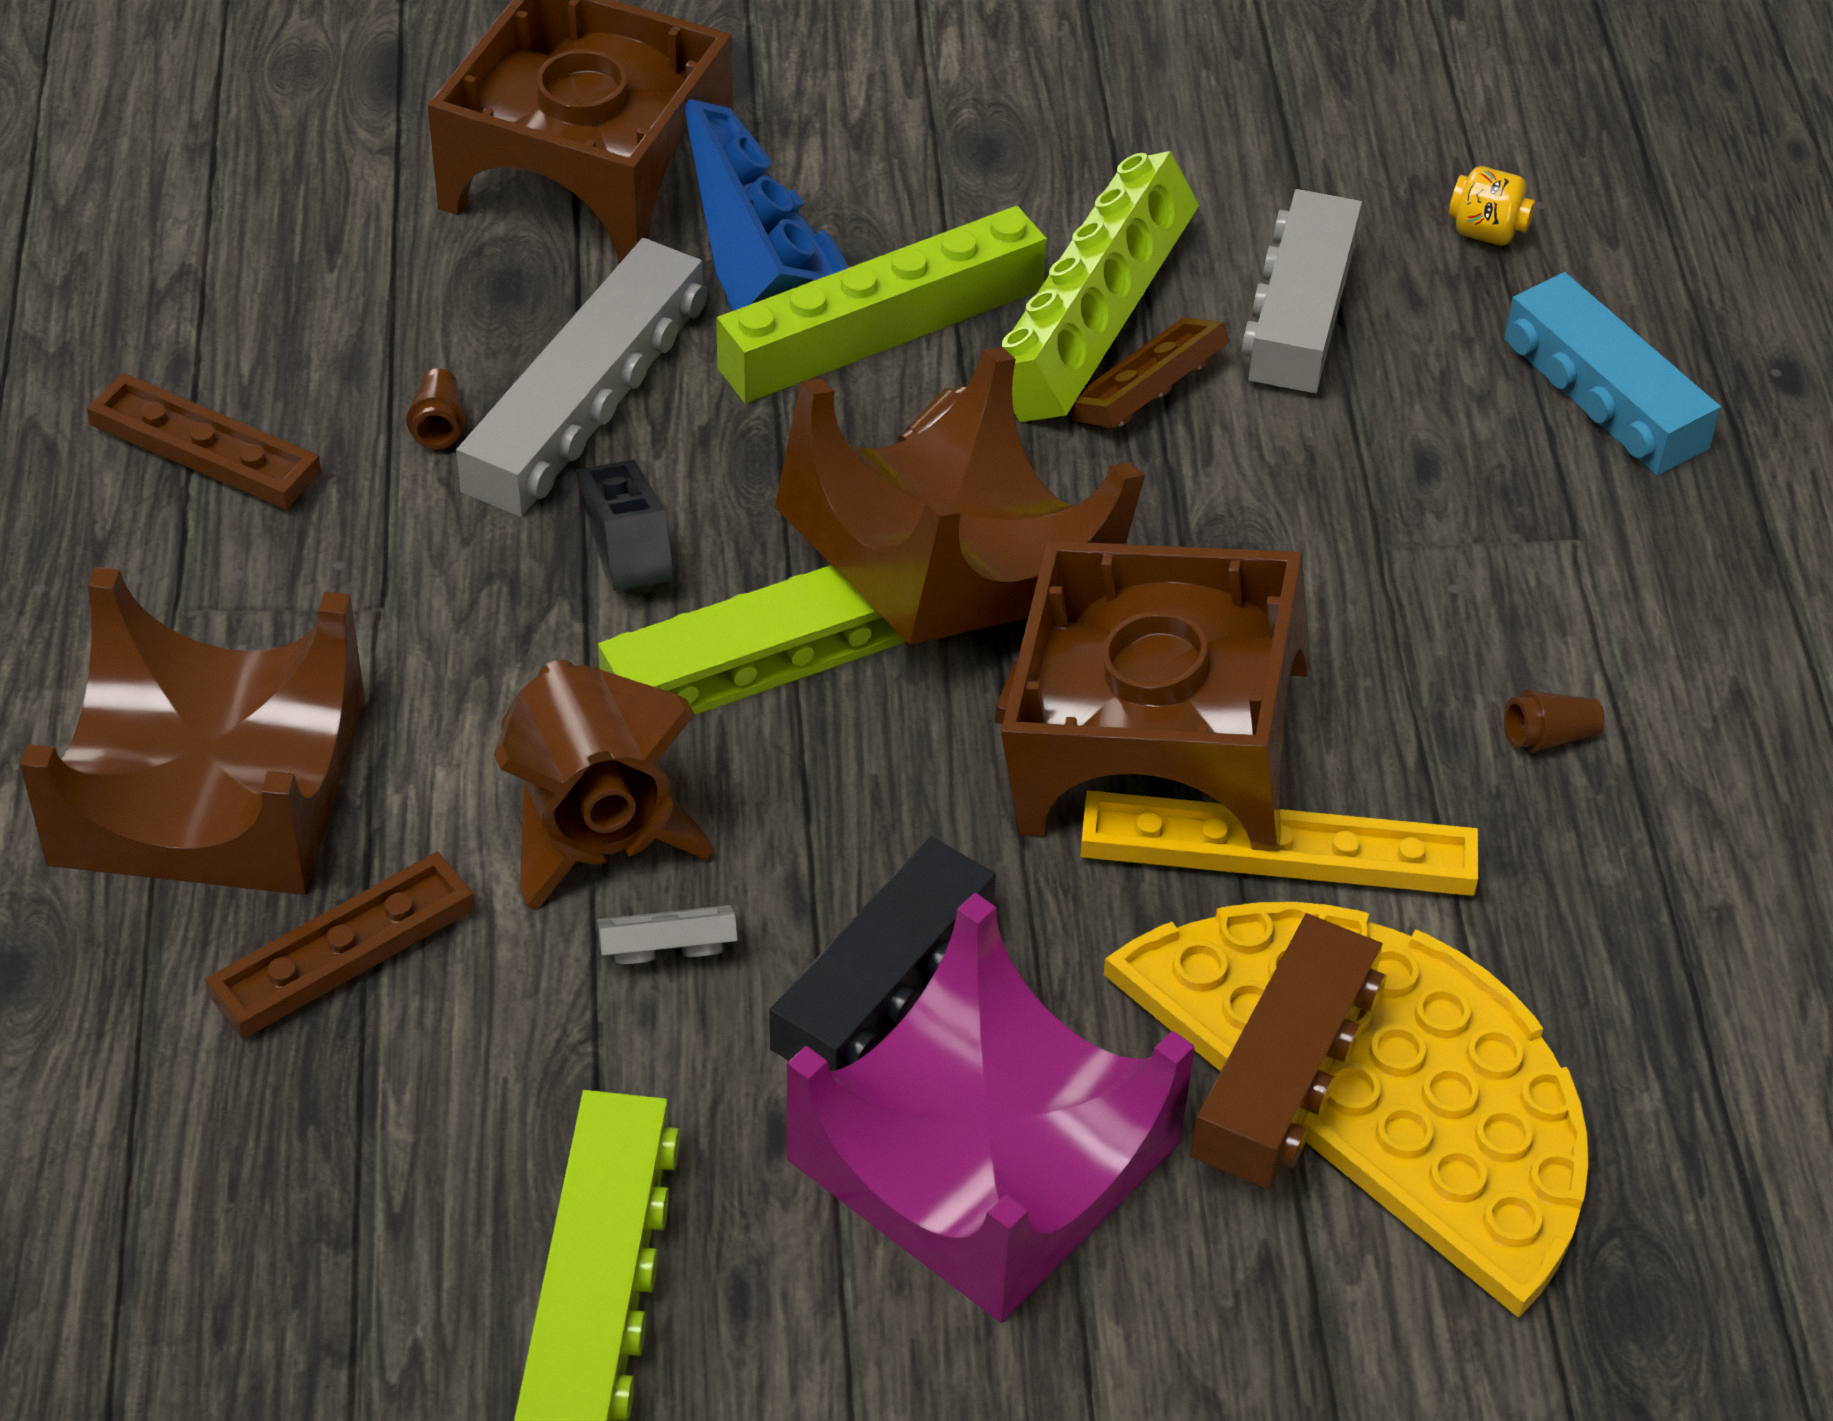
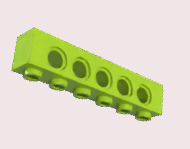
[1002,151,1199,422]

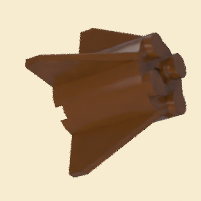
[494,659,714,910]

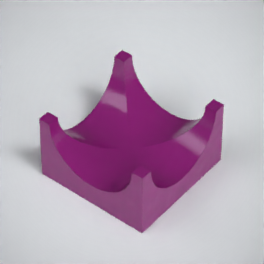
[787,893,1195,1323]

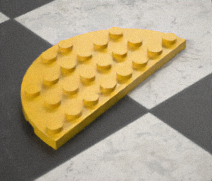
[1103,902,1588,1318]

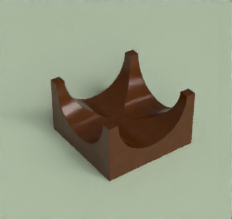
[428,0,733,265]
[775,347,1145,645]
[1001,541,1311,851]
[20,567,365,895]

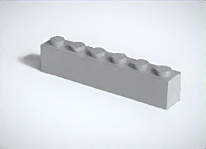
[456,238,707,517]

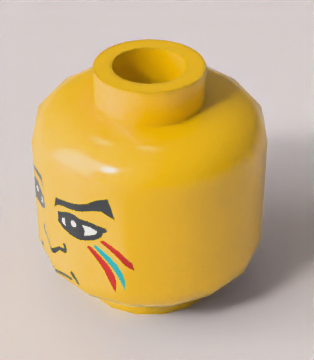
[1448,166,1535,246]

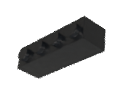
[769,836,998,1071]

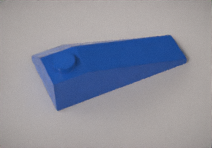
[684,99,849,311]

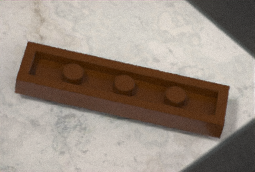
[86,372,321,510]
[205,851,476,1039]

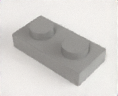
[597,905,737,964]

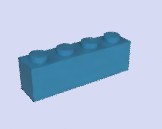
[1504,272,1721,476]

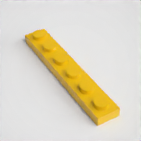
[1080,790,1478,896]

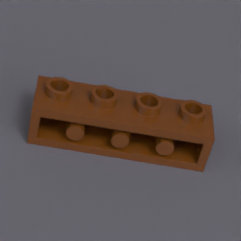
[1190,913,1387,1190]

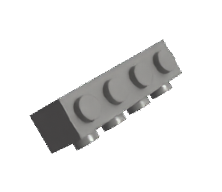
[1241,189,1362,394]

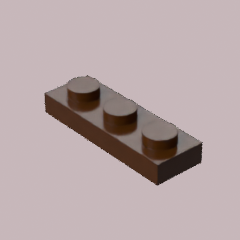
[1070,317,1230,429]

